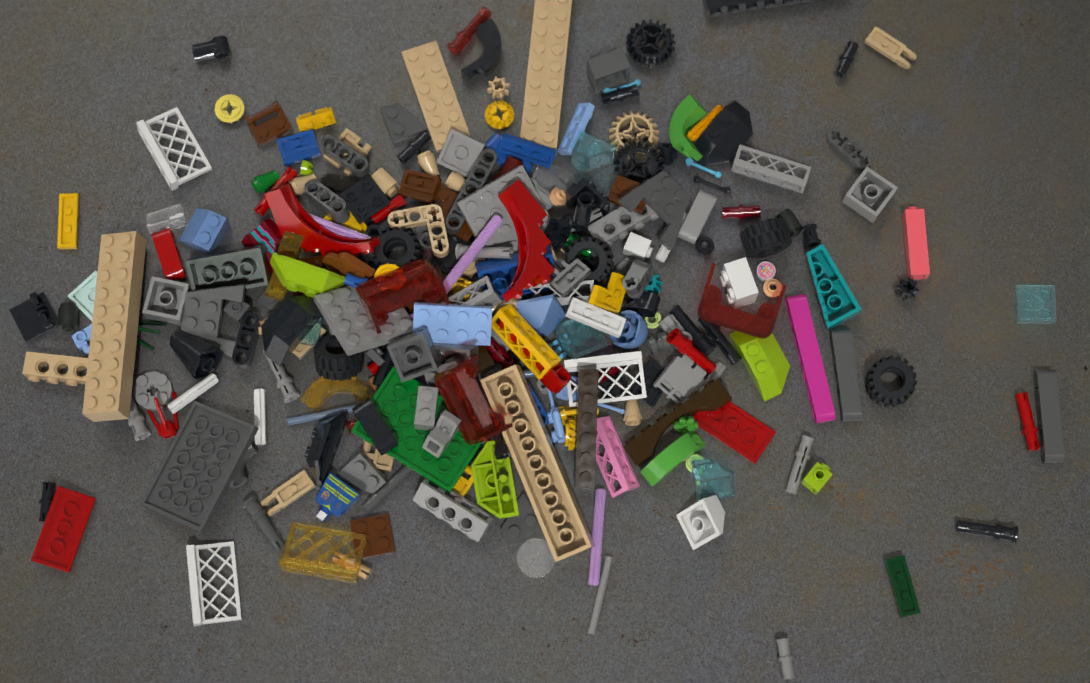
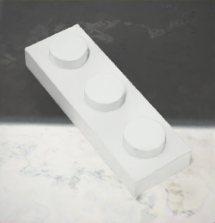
[565,297,626,338]

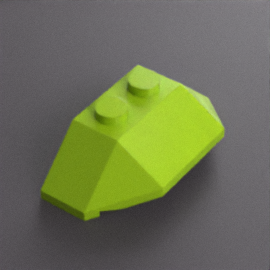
[270,252,346,298]
[728,326,790,402]
[471,439,519,519]

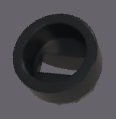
[581,257,596,272]

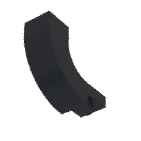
[461,18,502,82]

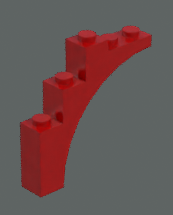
[498,179,555,302]
[265,184,380,258]

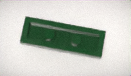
[884,555,921,618]

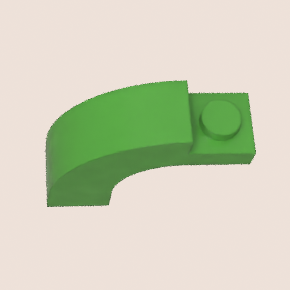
[669,94,707,161]
[641,430,706,487]

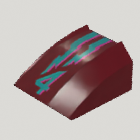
[241,218,297,274]

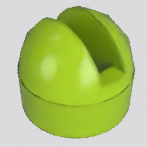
[300,160,314,176]

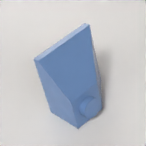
[517,294,566,338]

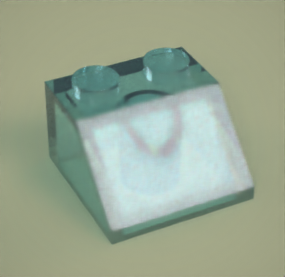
[571,132,616,171]
[553,319,608,359]

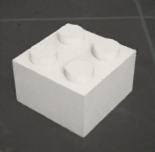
[719,257,759,309]

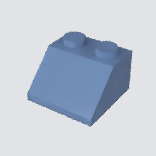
[179,208,230,255]

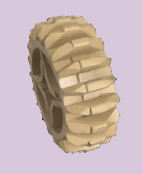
[609,110,659,160]

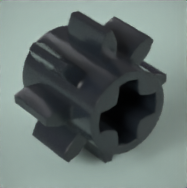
[655,143,677,166]
[895,277,920,302]

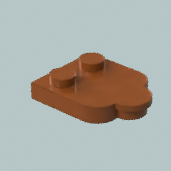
[322,252,375,286]

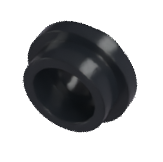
[695,237,714,256]

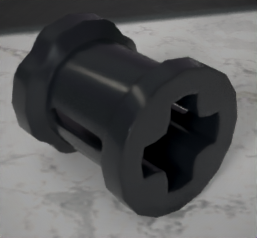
[800,224,821,248]

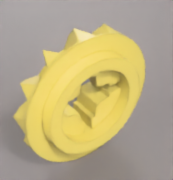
[215,94,245,124]

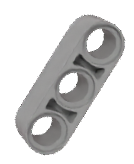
[677,189,718,245]

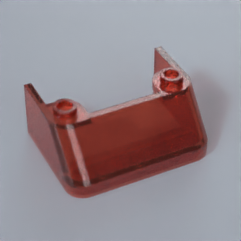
[356,259,450,334]
[698,263,787,339]
[434,355,513,445]

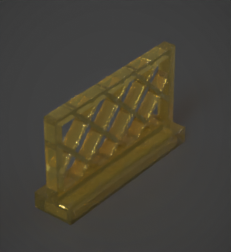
[278,523,367,584]

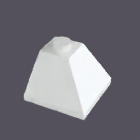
[676,495,725,550]

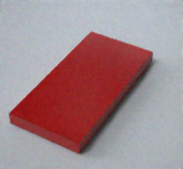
[693,402,776,465]
[31,486,96,573]

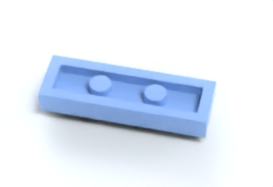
[557,102,595,155]

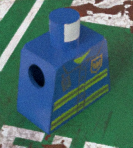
[315,473,361,522]

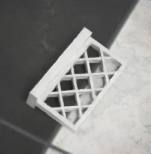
[136,107,212,191]
[564,351,647,407]
[186,541,242,627]

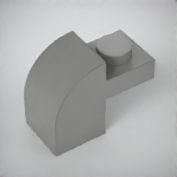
[422,410,461,458]

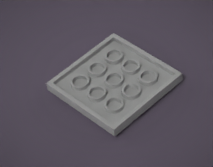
[456,165,551,260]
[313,279,413,356]

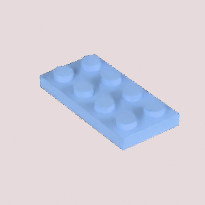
[413,302,492,346]

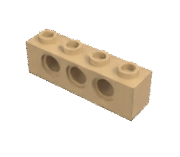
[22,351,88,386]

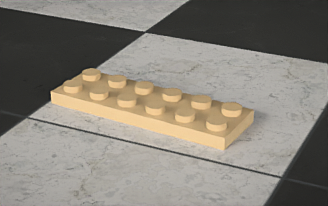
[401,41,470,153]

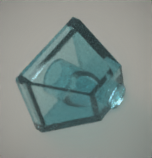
[691,459,735,502]

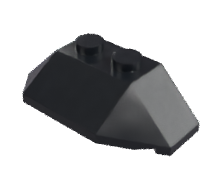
[691,101,753,166]
[261,296,323,366]
[305,411,349,488]

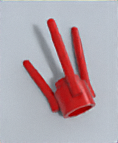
[147,392,179,439]

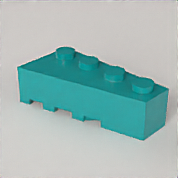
[806,244,862,332]

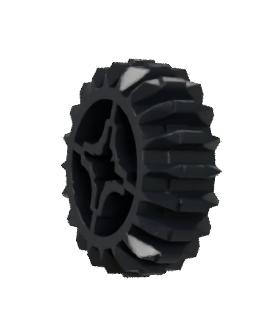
[626,19,676,69]
[613,139,665,184]

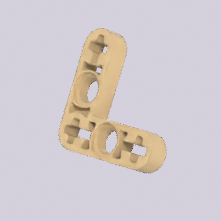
[388,204,449,258]

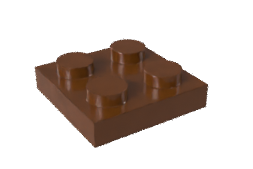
[350,513,396,560]

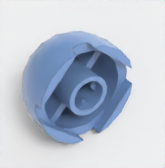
[609,310,648,350]

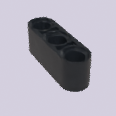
[232,312,261,369]
[352,398,398,456]

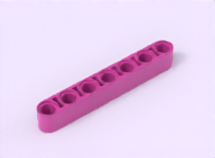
[785,293,836,424]

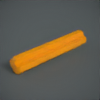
[687,105,724,141]

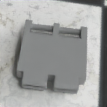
[653,354,707,403]

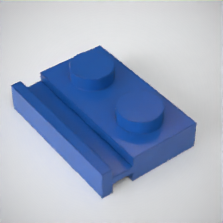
[277,129,321,167]

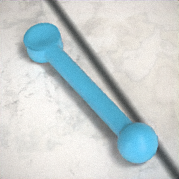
[604,79,641,94]
[685,158,722,178]

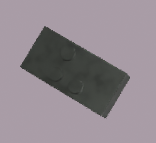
[185,244,272,291]

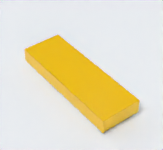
[57,193,80,249]

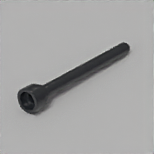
[475,372,511,460]

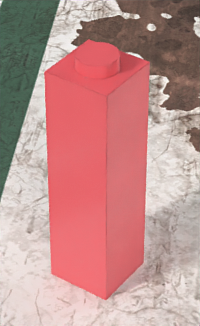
[902,206,930,280]

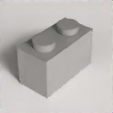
[414,386,439,431]

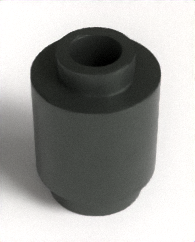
[776,209,802,238]
[58,302,78,332]

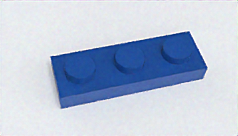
[497,133,557,169]

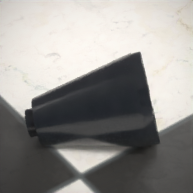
[169,331,223,380]

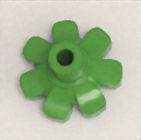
[673,415,698,436]

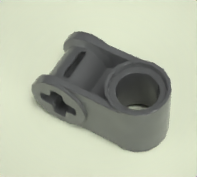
[410,225,434,254]
[622,260,655,299]

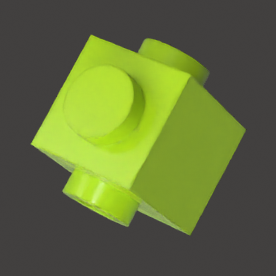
[801,462,833,495]

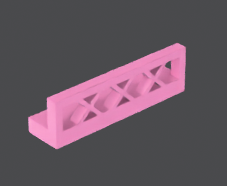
[596,416,640,498]

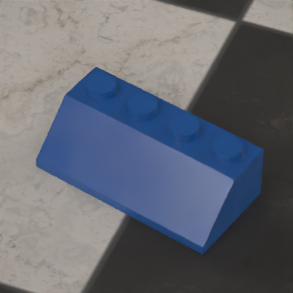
[475,245,555,301]

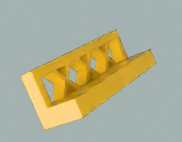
[491,304,562,380]

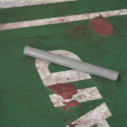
[588,556,613,635]

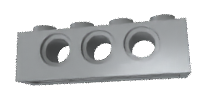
[586,204,659,247]
[412,479,495,542]

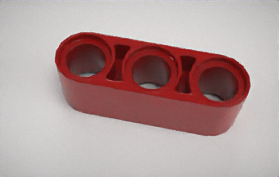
[151,227,186,281]

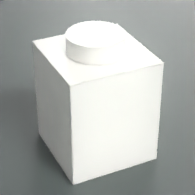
[623,232,653,262]

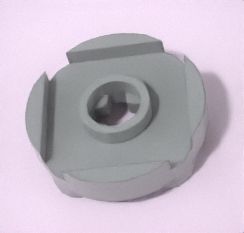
[133,371,173,411]

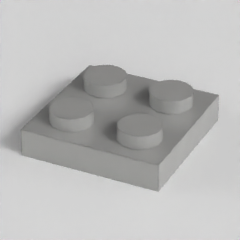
[436,128,486,178]

